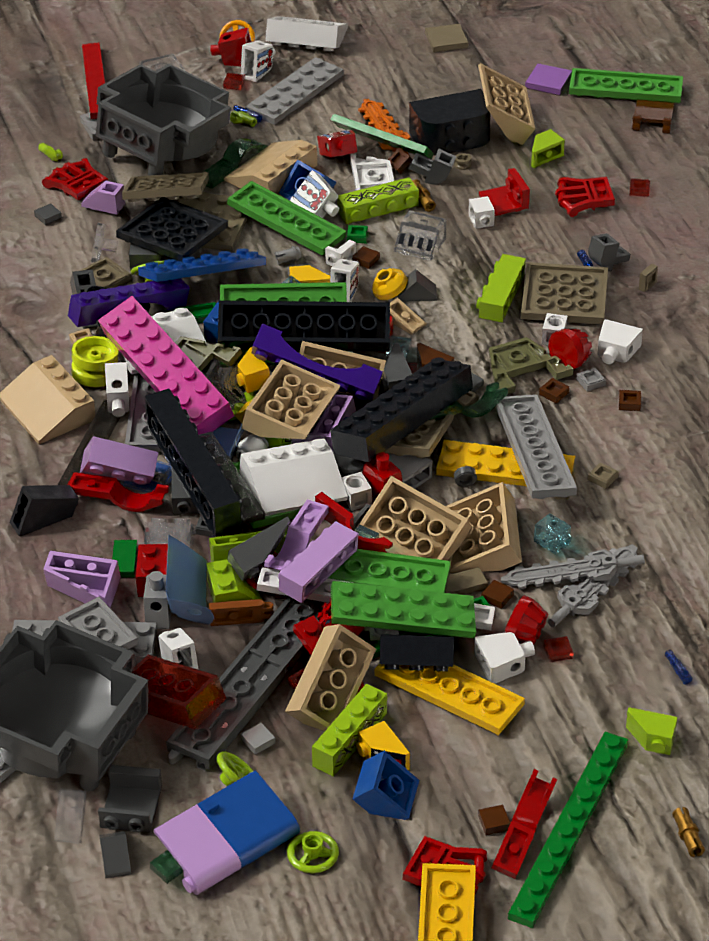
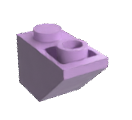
[81,181,125,214]

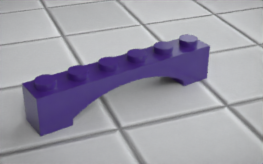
[68,278,190,327]
[251,324,383,401]

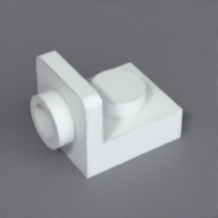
[325,240,356,266]

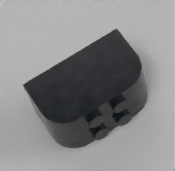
[409,89,491,156]

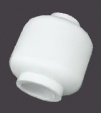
[236,434,269,461]

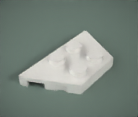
[350,153,394,191]

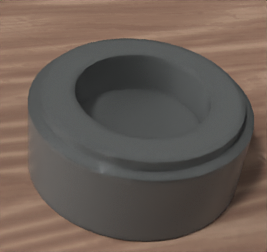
[454,466,477,487]

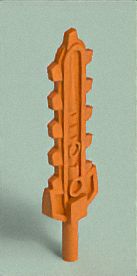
[358,99,411,157]

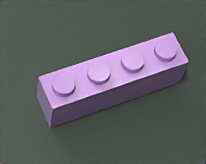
[278,521,359,603]

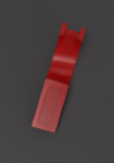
[67,472,170,512]
[315,492,393,553]
[491,769,558,879]

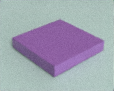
[525,64,572,95]

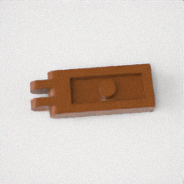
[209,599,274,626]

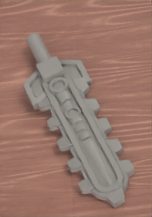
[548,544,638,627]
[501,549,645,590]

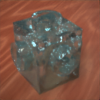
[534,513,571,554]

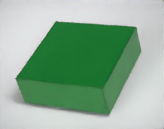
[347,225,368,243]

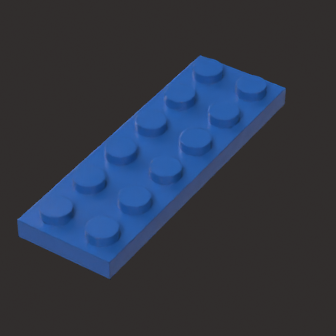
[138,249,266,282]

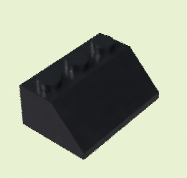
[379,634,455,671]

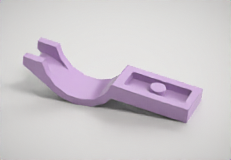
[264,499,328,571]

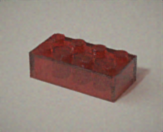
[131,654,227,729]

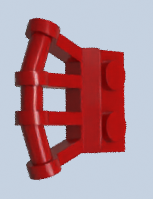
[42,158,108,200]
[555,177,615,217]
[403,836,487,895]

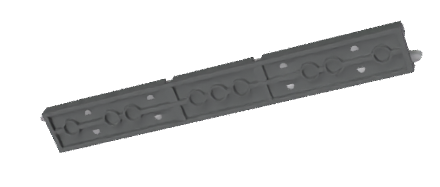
[166,503,371,771]

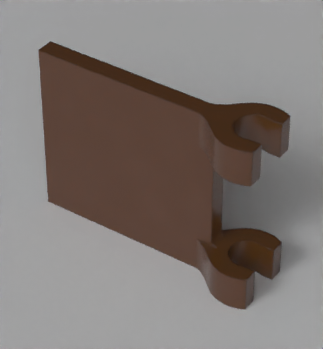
[632,100,674,133]

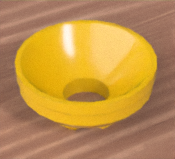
[372,268,408,300]

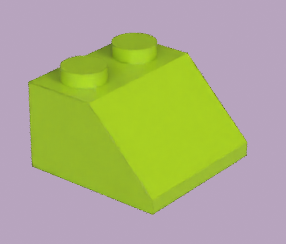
[206,559,261,603]

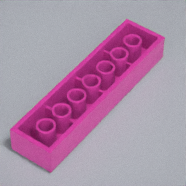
[98,296,234,438]

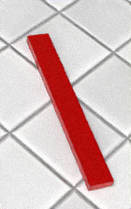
[82,42,105,119]

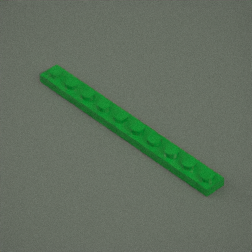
[508,731,628,929]

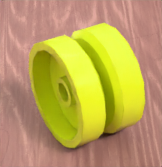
[71,336,119,387]

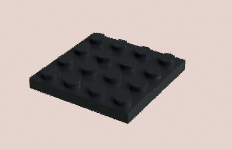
[116,197,228,262]

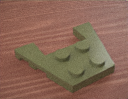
[175,336,242,371]
[489,337,573,397]

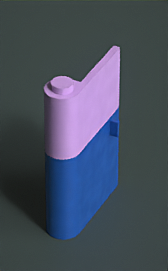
[154,770,300,895]

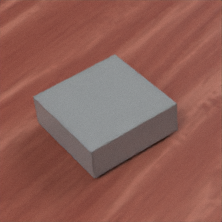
[577,368,606,392]
[241,723,276,754]

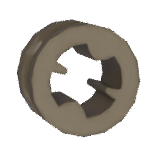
[454,153,471,170]

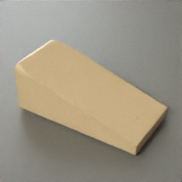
[390,297,427,335]

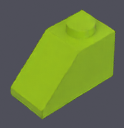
[531,129,565,168]
[626,707,678,755]

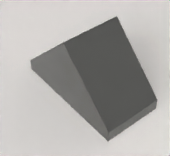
[129,243,161,271]
[396,269,437,301]
[99,831,131,878]

